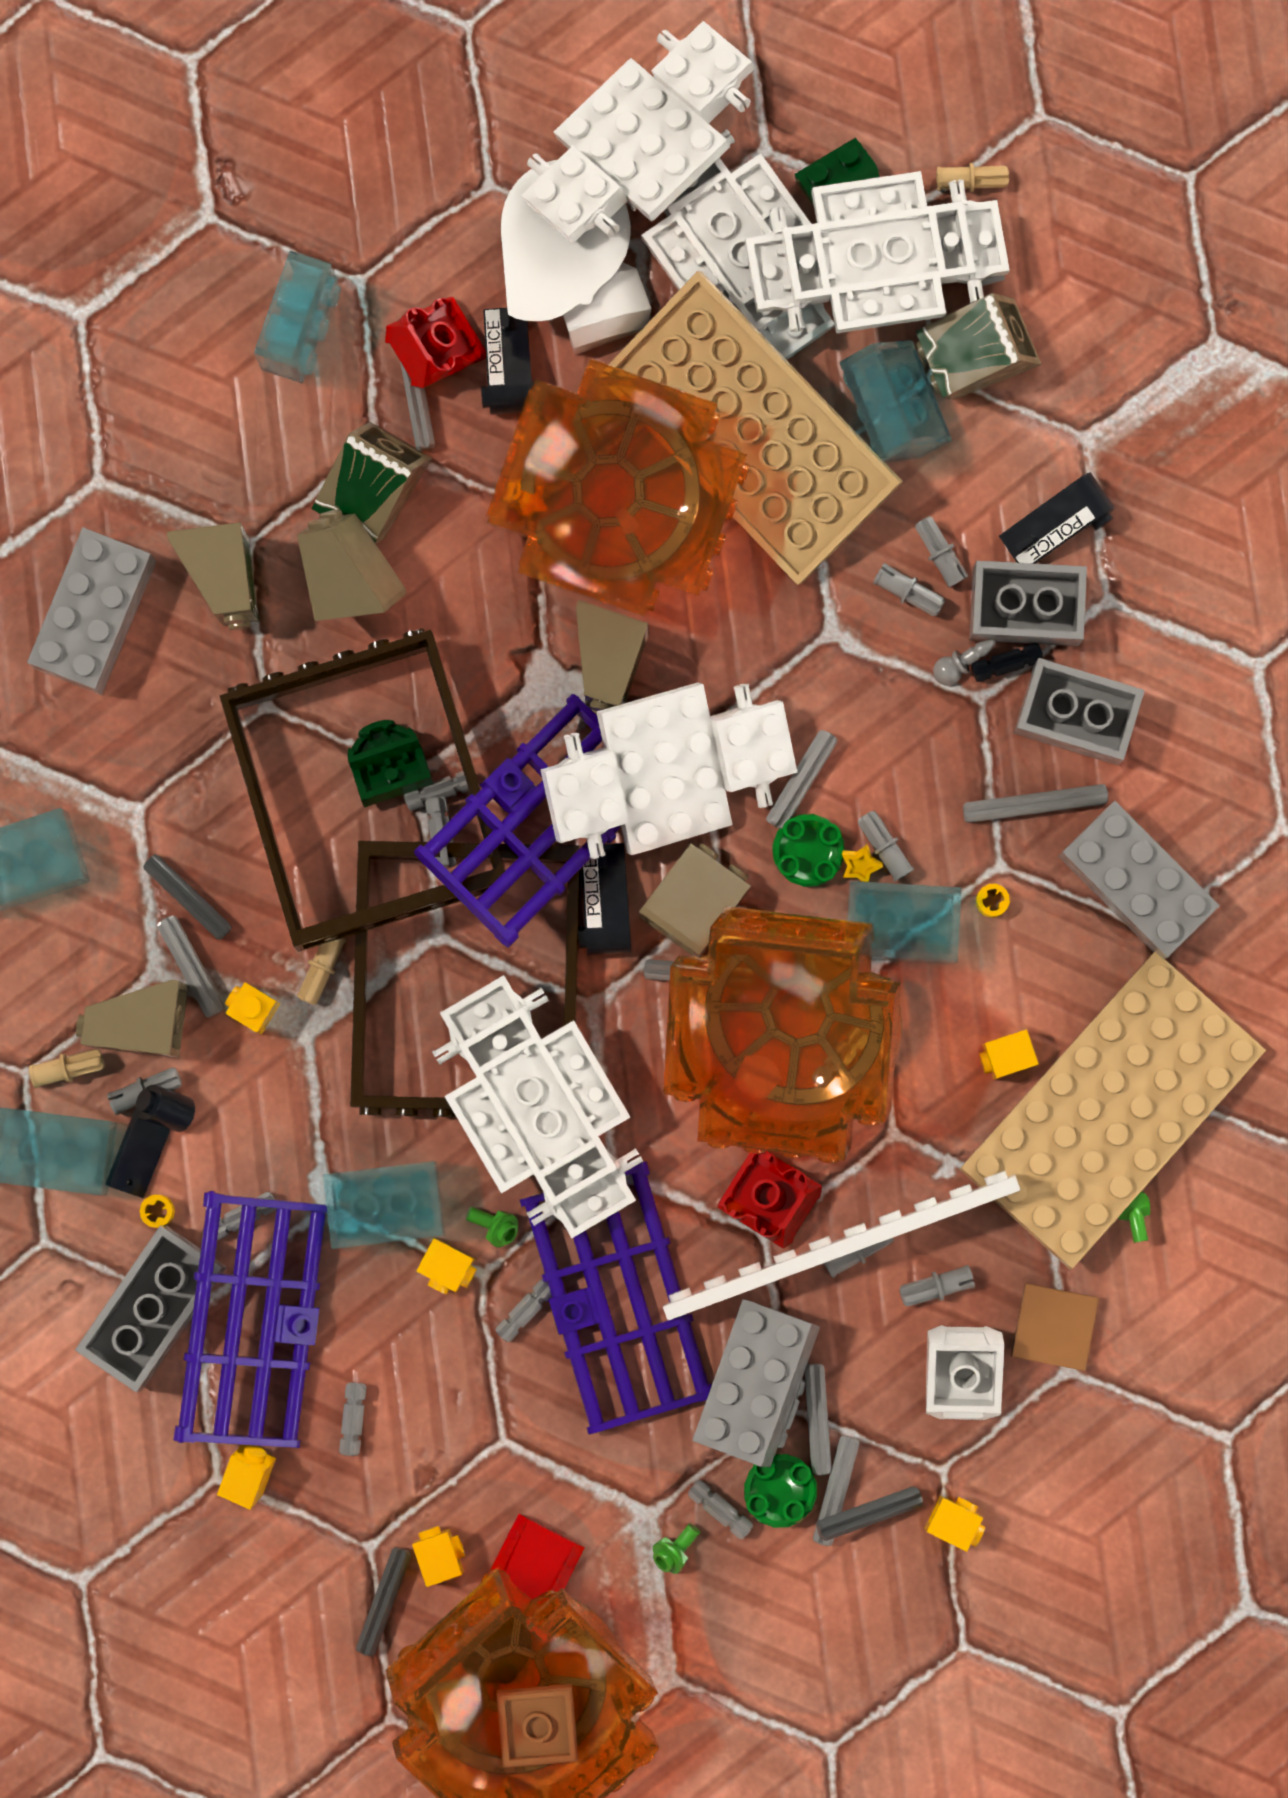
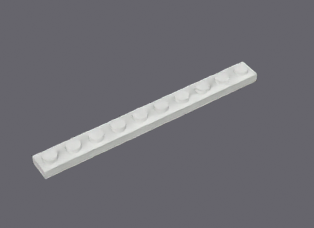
[663,1171,1020,1320]

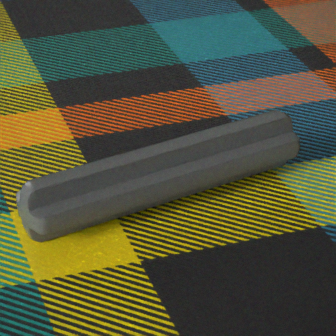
[143,854,232,940]
[816,1487,923,1541]
[356,1547,411,1657]

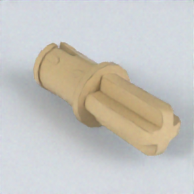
[936,163,1009,193]
[297,938,347,1005]
[29,1049,104,1088]

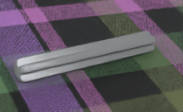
[963,784,1108,823]

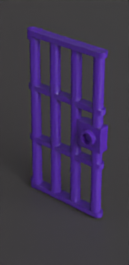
[414,694,621,948]
[519,1161,713,1435]
[173,1191,330,1448]

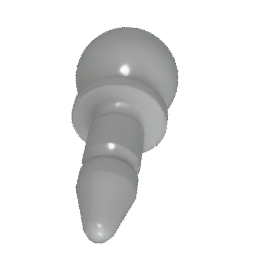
[933,639,996,685]

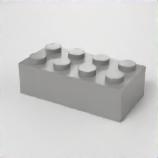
[27,527,157,695]
[1058,801,1220,960]
[75,1225,227,1392]
[692,1299,820,1468]

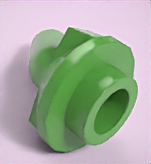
[1118,1191,1150,1243]
[466,1206,518,1248]
[653,1523,700,1574]

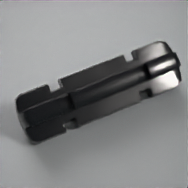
[972,643,1043,682]

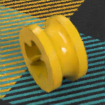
[975,883,1010,918]
[139,1194,175,1228]

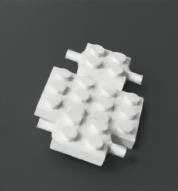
[521,21,755,244]
[627,129,835,360]
[745,171,1010,334]
[540,682,797,859]
[432,975,644,1238]

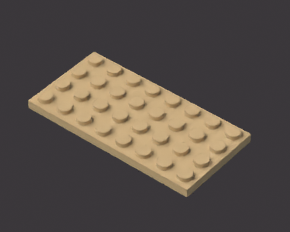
[598,271,903,585]
[959,952,1266,1270]

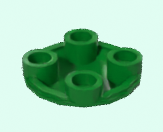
[772,814,844,887]
[744,1454,817,1528]

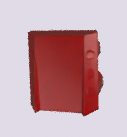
[385,297,486,388]
[717,1145,822,1249]
[484,1514,585,1617]

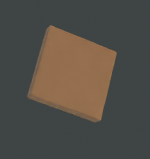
[1011,1283,1099,1371]
[497,1684,578,1768]

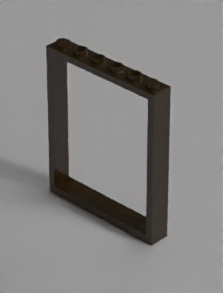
[219,628,506,952]
[350,841,580,1117]

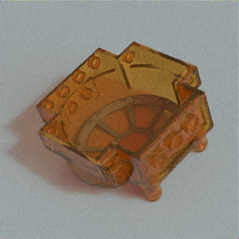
[484,359,750,616]
[663,906,902,1163]
[385,1569,660,1798]

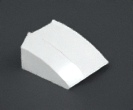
[562,262,651,355]
[926,1325,1004,1420]

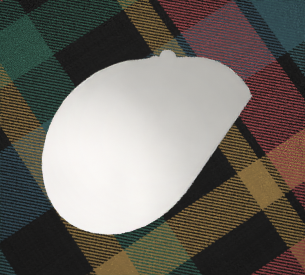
[501,160,631,322]

